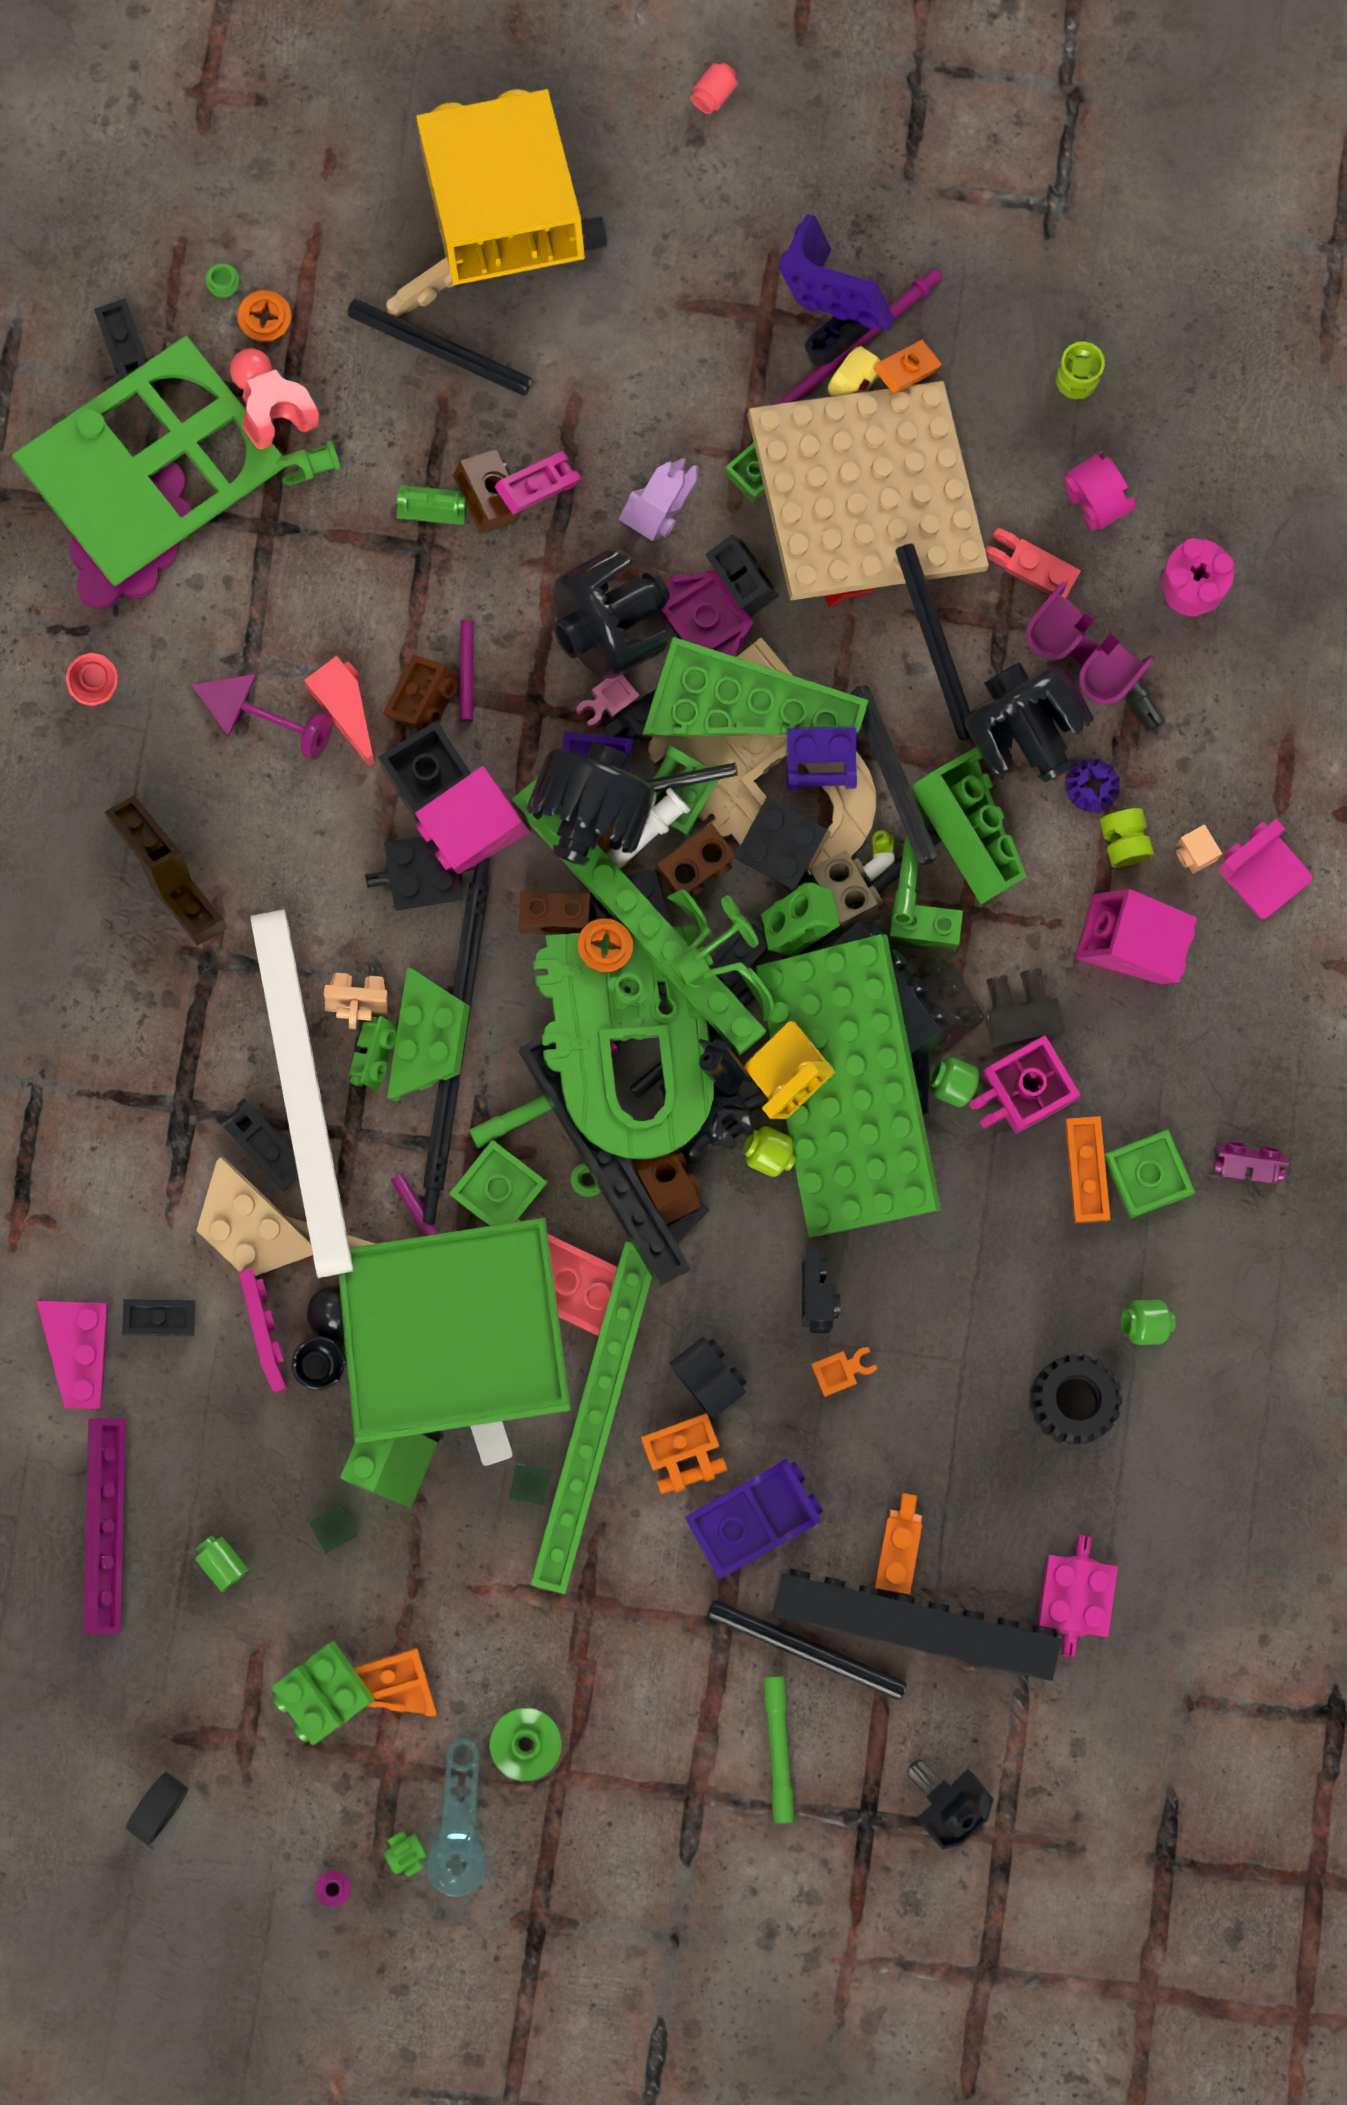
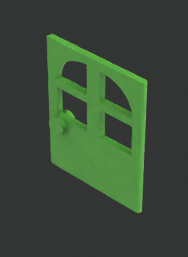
[12,335,286,587]

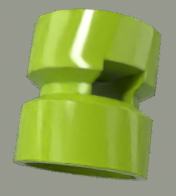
[1055,341,1105,400]
[1099,808,1155,868]

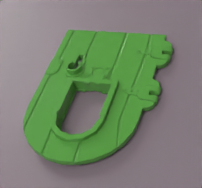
[533,925,714,1159]

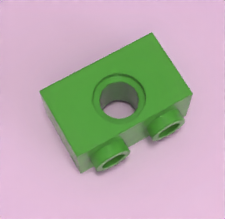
[888,904,963,953]

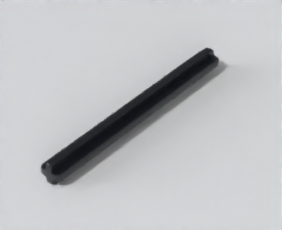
[347,299,533,396]
[895,543,971,740]
[851,685,938,865]
[707,1600,907,1700]

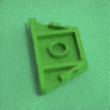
[387,968,470,1101]

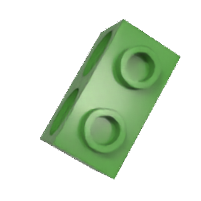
[761,882,840,957]

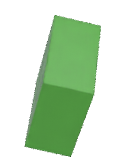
[725,442,765,504]

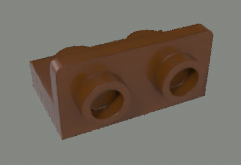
[383,654,460,732]

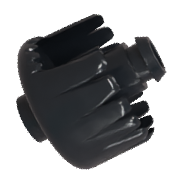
[552,550,670,679]
[964,662,1094,782]
[527,742,656,866]

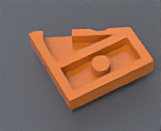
[353,1647,437,1717]

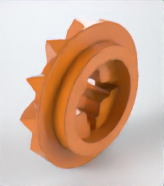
[238,290,291,344]
[577,918,633,974]

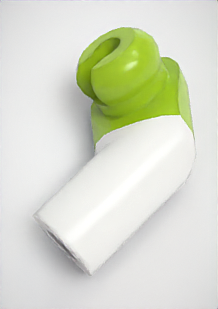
[863,830,895,882]

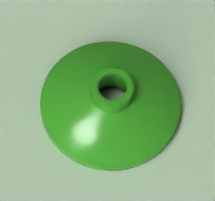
[490,1708,562,1781]

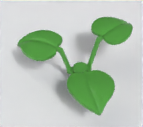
[667,889,774,1022]

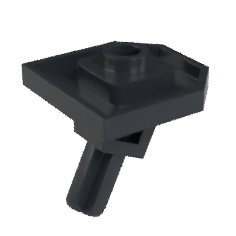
[906,1759,994,1850]

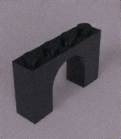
[830,921,953,1064]

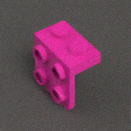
[1218,819,1312,919]

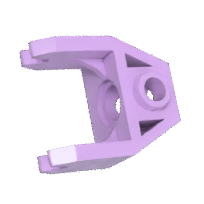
[619,458,698,541]

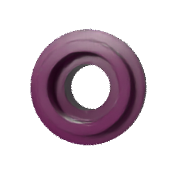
[315,1870,352,1908]

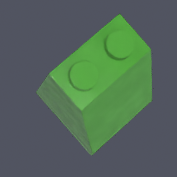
[340,1434,438,1509]

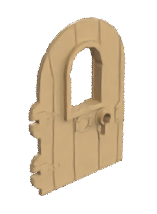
[648,638,876,876]

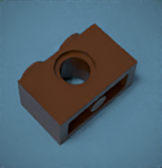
[453,449,523,534]
[519,891,590,935]
[629,1149,702,1225]

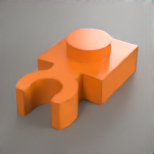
[810,1347,877,1398]

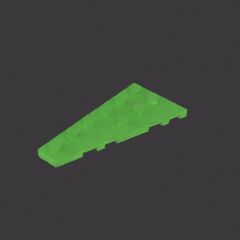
[642,637,869,736]

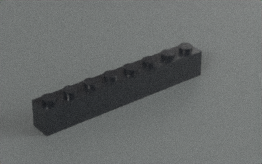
[772,1568,1062,1681]

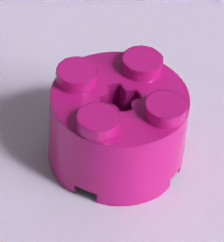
[1063,451,1136,532]
[1160,538,1234,616]

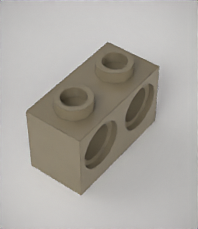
[810,850,883,934]

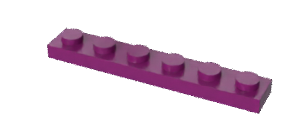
[83,1418,126,1634]

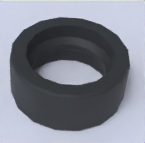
[125,1772,189,1845]

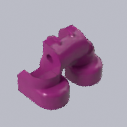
[1026,581,1155,705]

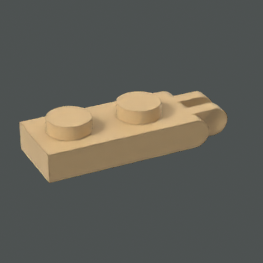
[387,258,456,317]

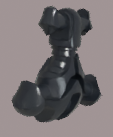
[660,1084,769,1165]

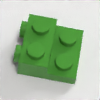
[271,1641,375,1746]

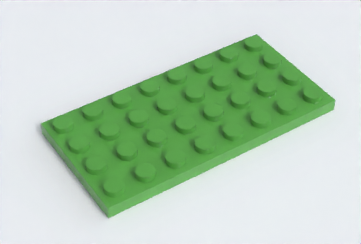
[756,934,941,1238]

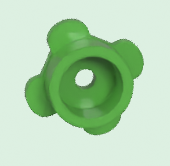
[607,971,647,1010]

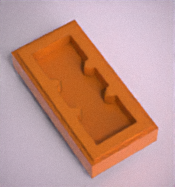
[873,340,942,394]

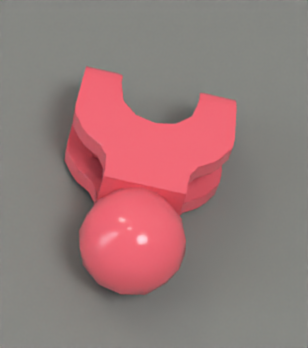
[230,348,319,450]

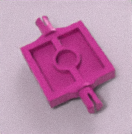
[1036,1535,1118,1658]

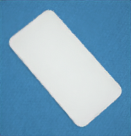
[471,1421,512,1466]

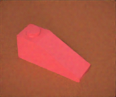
[304,656,375,767]

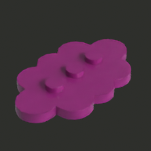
[69,462,192,610]

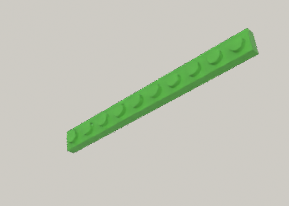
[511,779,766,1056]
[530,1241,652,1594]

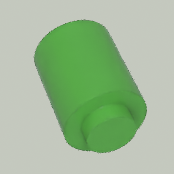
[195,1536,250,1592]

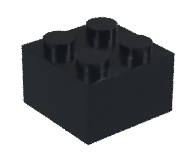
[378,721,471,823]
[734,797,831,891]

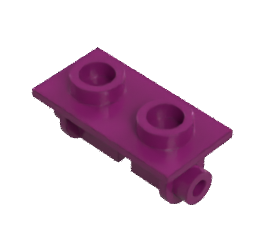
[1213,1141,1289,1184]

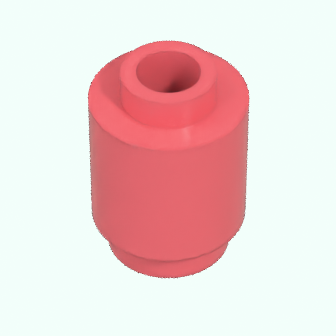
[690,63,738,114]

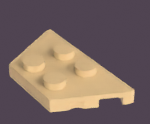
[196,1157,313,1276]

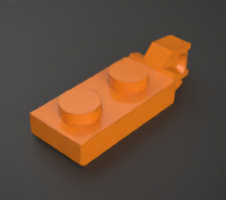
[874,1493,922,1595]

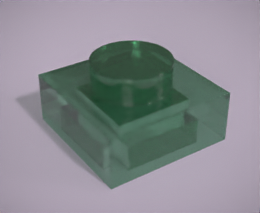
[509,1463,552,1506]
[309,1505,358,1554]

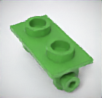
[396,485,466,525]
[348,1016,398,1092]

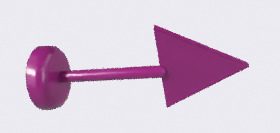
[191,674,333,760]

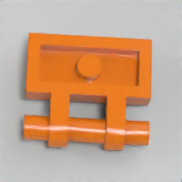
[641,1413,727,1495]

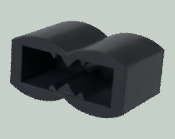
[669,1337,747,1419]

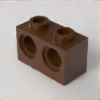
[653,823,735,898]

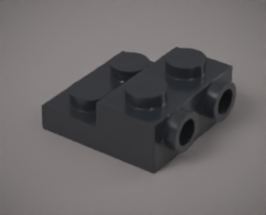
[802,1249,841,1333]

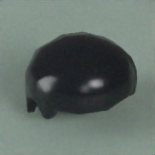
[306,1286,344,1340]
[291,1336,346,1390]

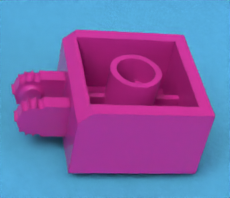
[969,1035,1080,1135]

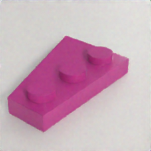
[238,1268,287,1393]
[36,1301,108,1410]

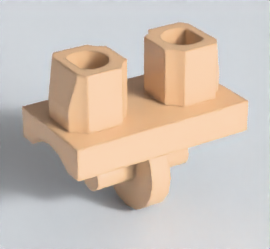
[324,973,388,1029]

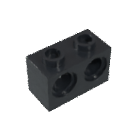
[705,534,780,616]

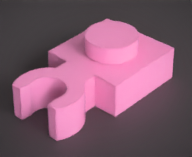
[577,675,640,729]

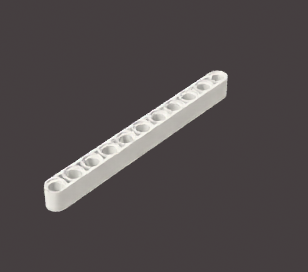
[251,909,353,1278]

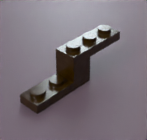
[105,795,227,946]

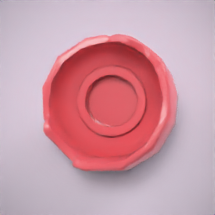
[65,652,118,706]

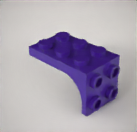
[778,214,895,330]
[684,1458,823,1580]

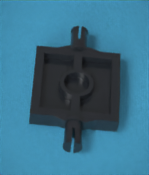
[365,836,477,911]

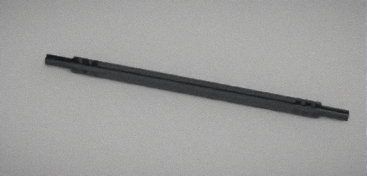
[423,856,491,1225]

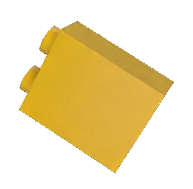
[416,89,585,286]

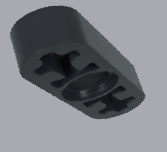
[805,317,871,366]

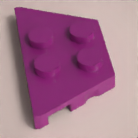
[657,570,753,657]

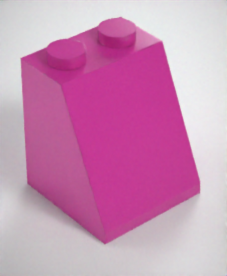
[415,766,531,874]
[1075,889,1197,984]

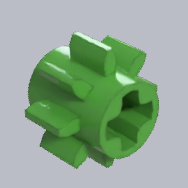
[383,1831,428,1877]

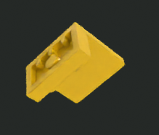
[744,1021,835,1119]

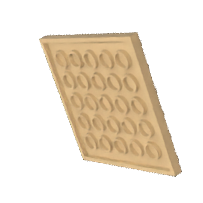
[747,381,989,601]

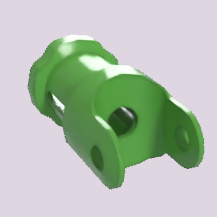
[277,440,341,485]

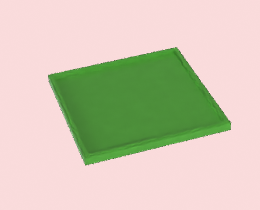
[339,1218,571,1444]

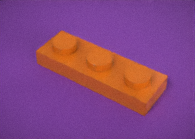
[1064,1116,1111,1224]

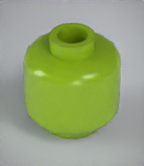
[742,1126,797,1177]

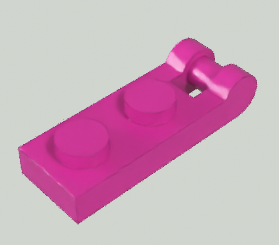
[494,451,582,515]

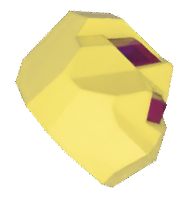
[827,346,880,397]

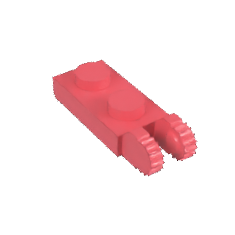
[985,528,1081,598]

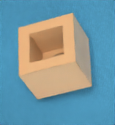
[1176,824,1222,874]

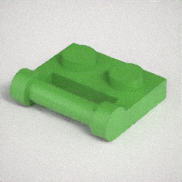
[653,745,720,835]

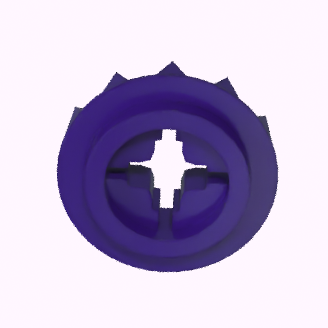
[1065,758,1120,812]

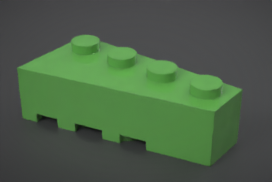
[910,747,1027,904]

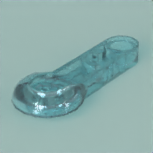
[426,1739,487,1897]

